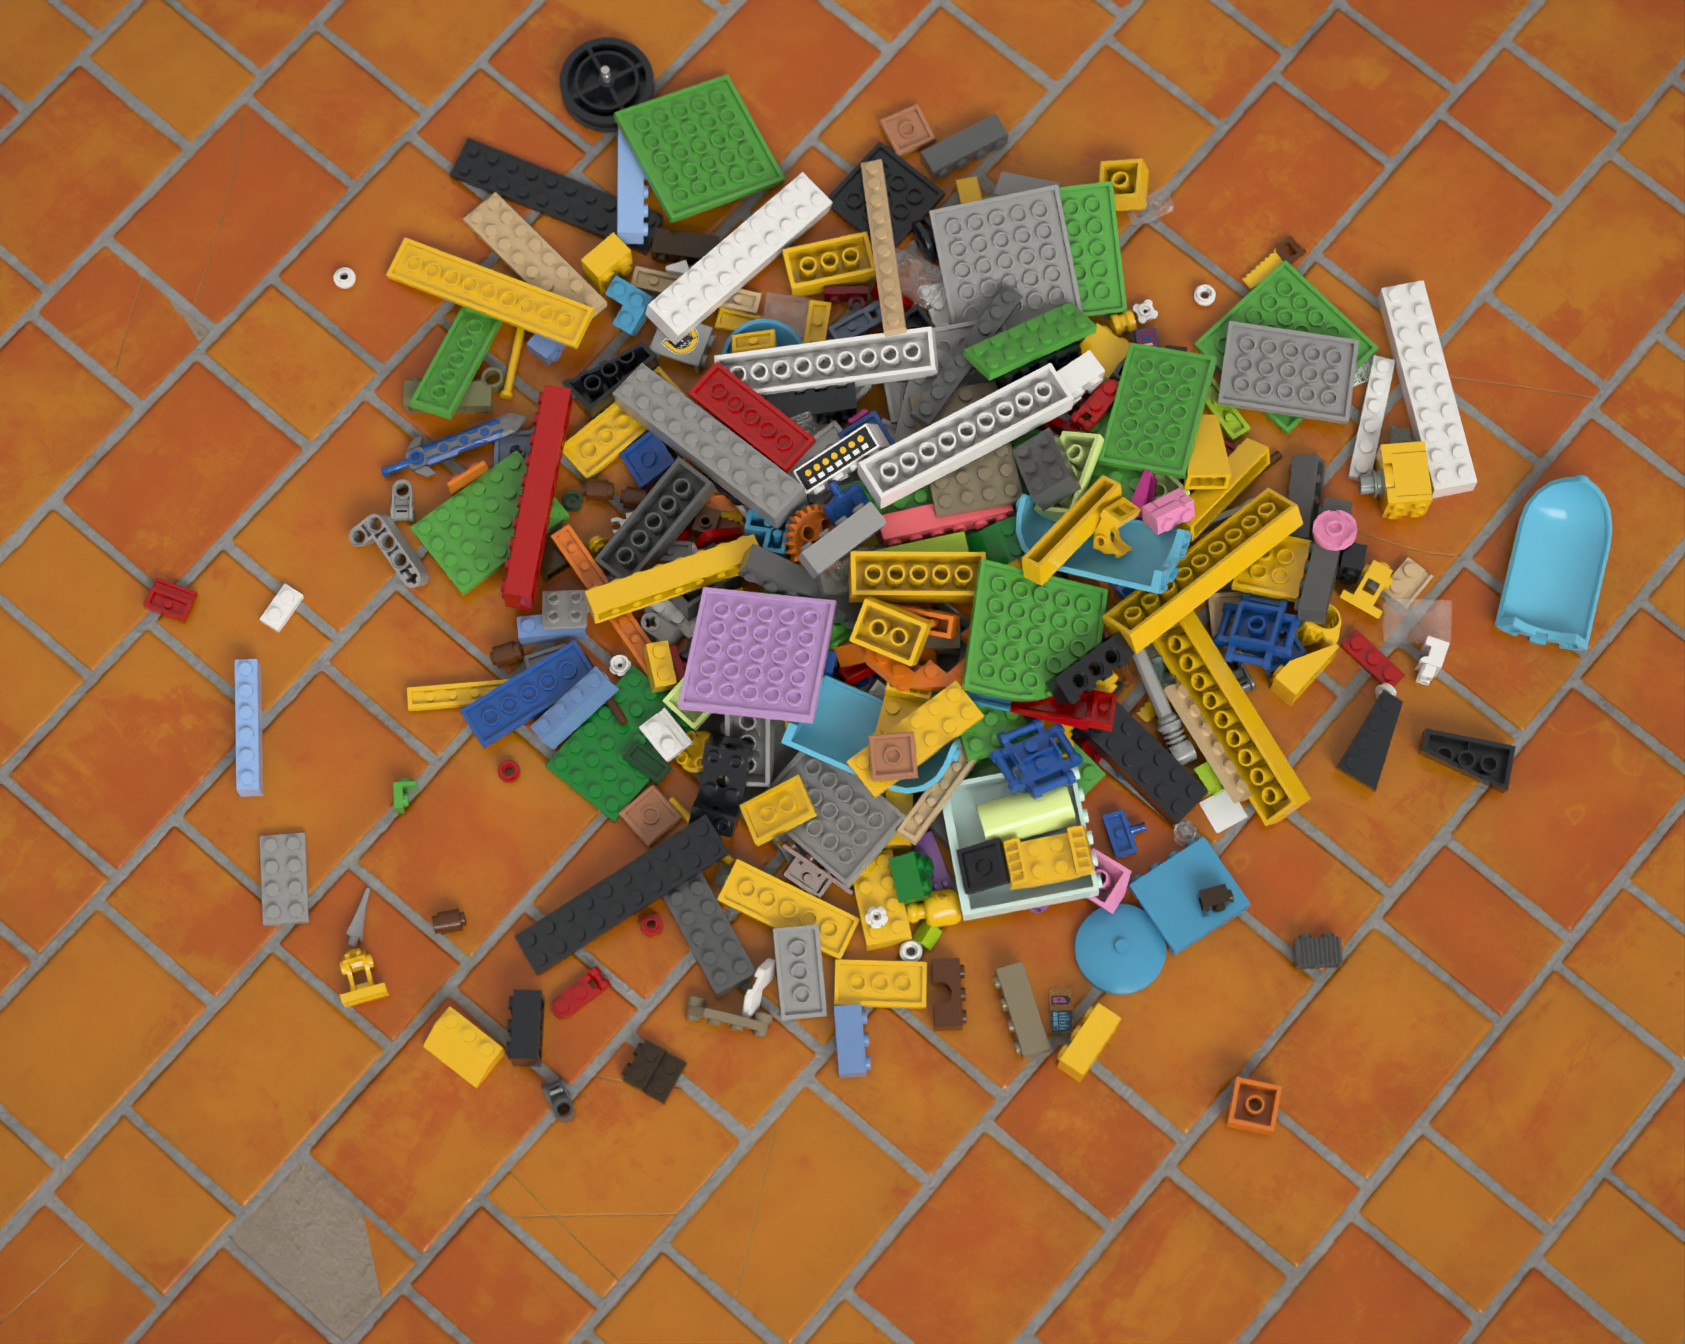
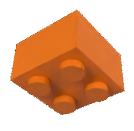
[1225,1077,1282,1136]

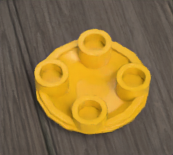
[676,731,711,773]

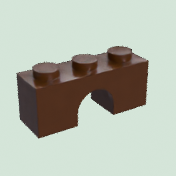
[931,958,967,1031]

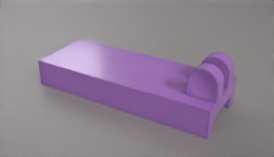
[912,831,953,891]

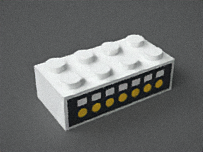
[793,423,890,495]

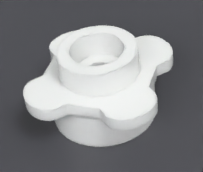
[1133,299,1158,324]

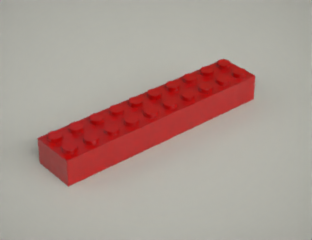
[501,384,572,611]

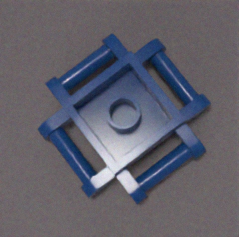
[1213,592,1302,670]
[989,718,1083,800]

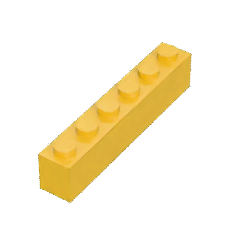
[1174,438,1270,542]
[1021,475,1122,586]

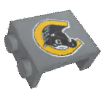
[649,324,716,374]

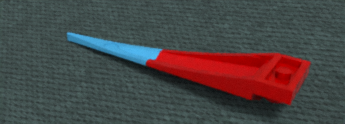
[932,689,1117,732]

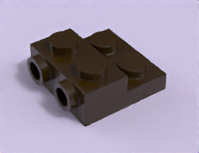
[622,1040,687,1104]

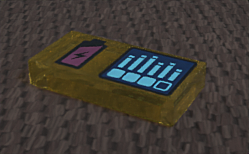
[1049,988,1073,1035]

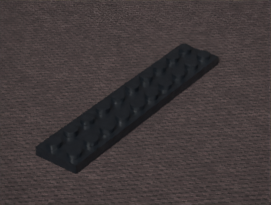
[450,138,664,256]
[514,814,731,976]

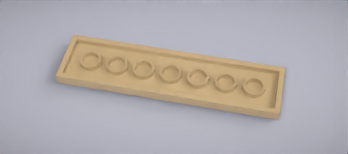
[463,192,608,317]

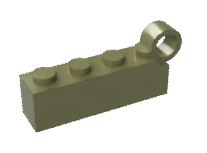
[403,367,504,413]

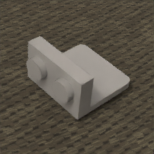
[542,590,589,630]

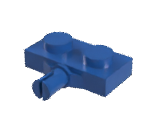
[822,480,869,527]
[1101,809,1147,860]

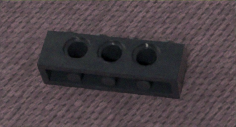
[1045,631,1134,706]

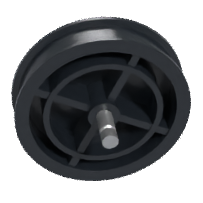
[560,37,655,132]

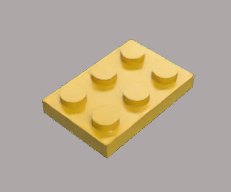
[739,774,818,846]

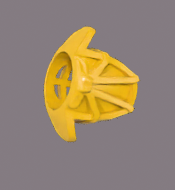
[1296,604,1342,646]

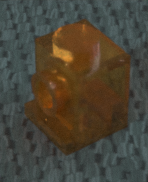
[1112,657,1141,688]

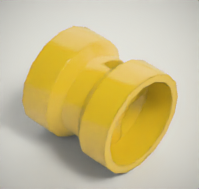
[1109,310,1137,336]

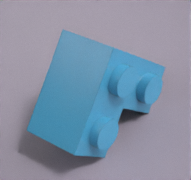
[605,276,655,337]
[744,510,792,559]

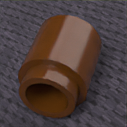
[582,479,614,502]
[620,486,649,510]
[490,641,525,668]
[432,908,467,935]

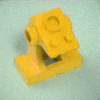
[1093,497,1141,558]
[1340,560,1394,619]
[340,948,389,1008]

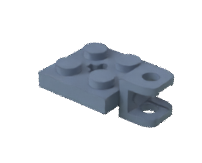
[493,430,534,467]

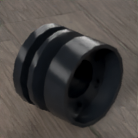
[911,217,938,264]

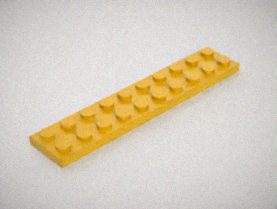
[386,238,595,349]

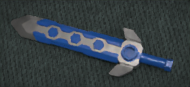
[381,413,526,478]

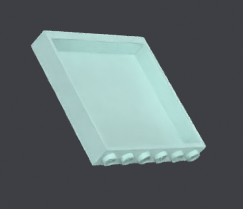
[943,766,1103,921]

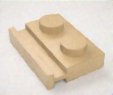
[1381,557,1433,611]

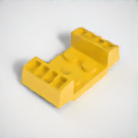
[873,682,932,735]
[1002,825,1096,890]

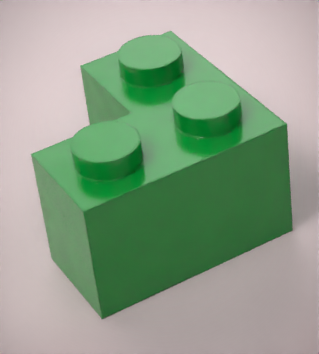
[888,851,934,905]

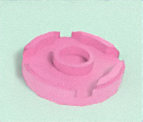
[1312,509,1357,551]

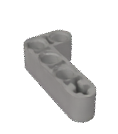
[349,513,429,588]

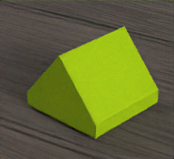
[912,921,942,952]

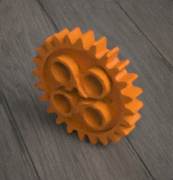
[783,504,849,576]

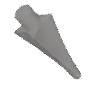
[346,888,370,948]

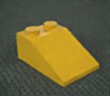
[1270,644,1339,706]

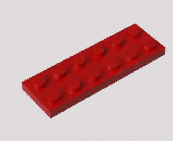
[688,361,816,473]

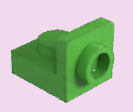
[393,778,418,814]

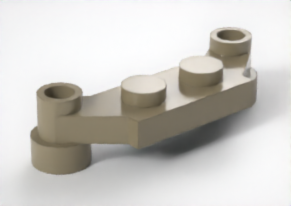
[685,996,773,1038]

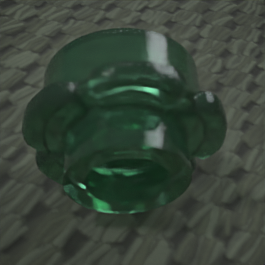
[562,491,584,512]

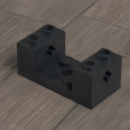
[688,732,755,838]

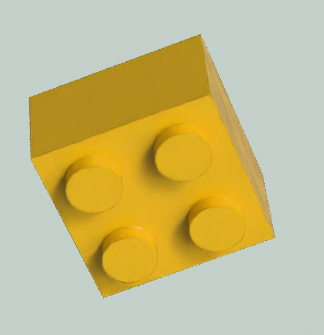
[1099,158,1149,211]
[581,232,633,294]

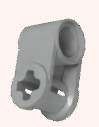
[390,479,415,523]
[641,612,683,645]

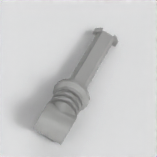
[1131,648,1197,766]

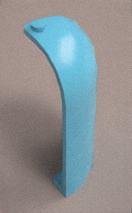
[1494,474,1613,650]
[1016,494,1192,594]
[781,674,962,794]

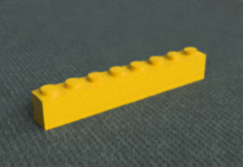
[585,534,759,624]

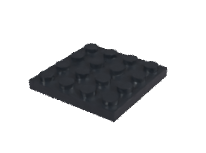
[828,141,945,250]

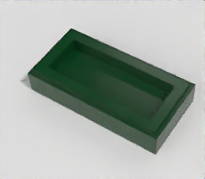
[623,740,672,786]

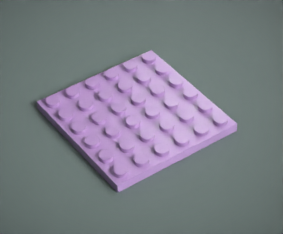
[678,587,837,724]

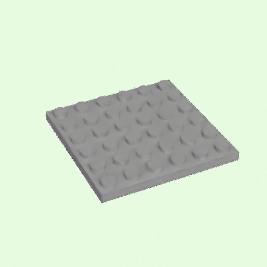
[929,184,1083,329]

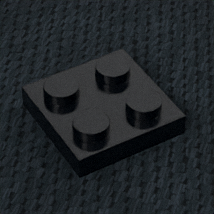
[956,838,1010,895]

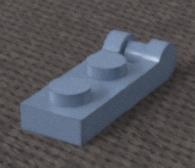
[828,300,883,340]

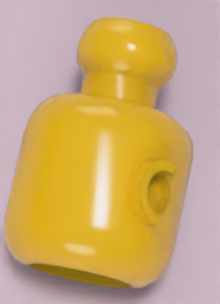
[905,889,962,927]

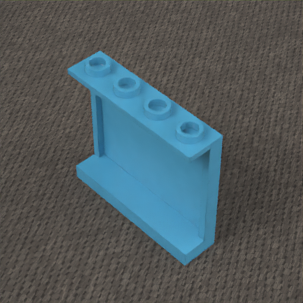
[1127,837,1251,957]

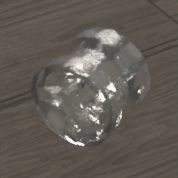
[1173,820,1197,846]

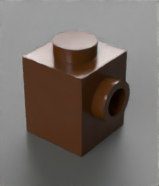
[692,506,722,540]

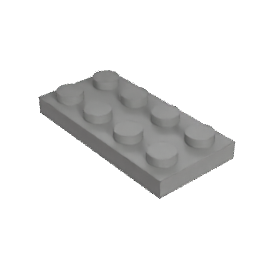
[260,833,310,927]
[773,924,827,1020]

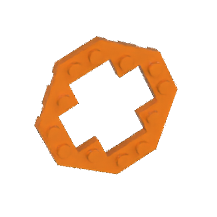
[865,603,973,692]

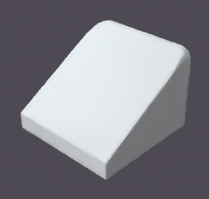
[666,260,689,276]

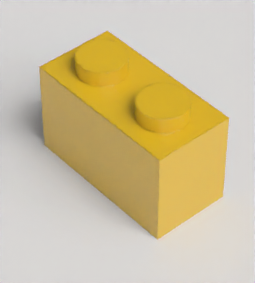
[642,640,677,693]

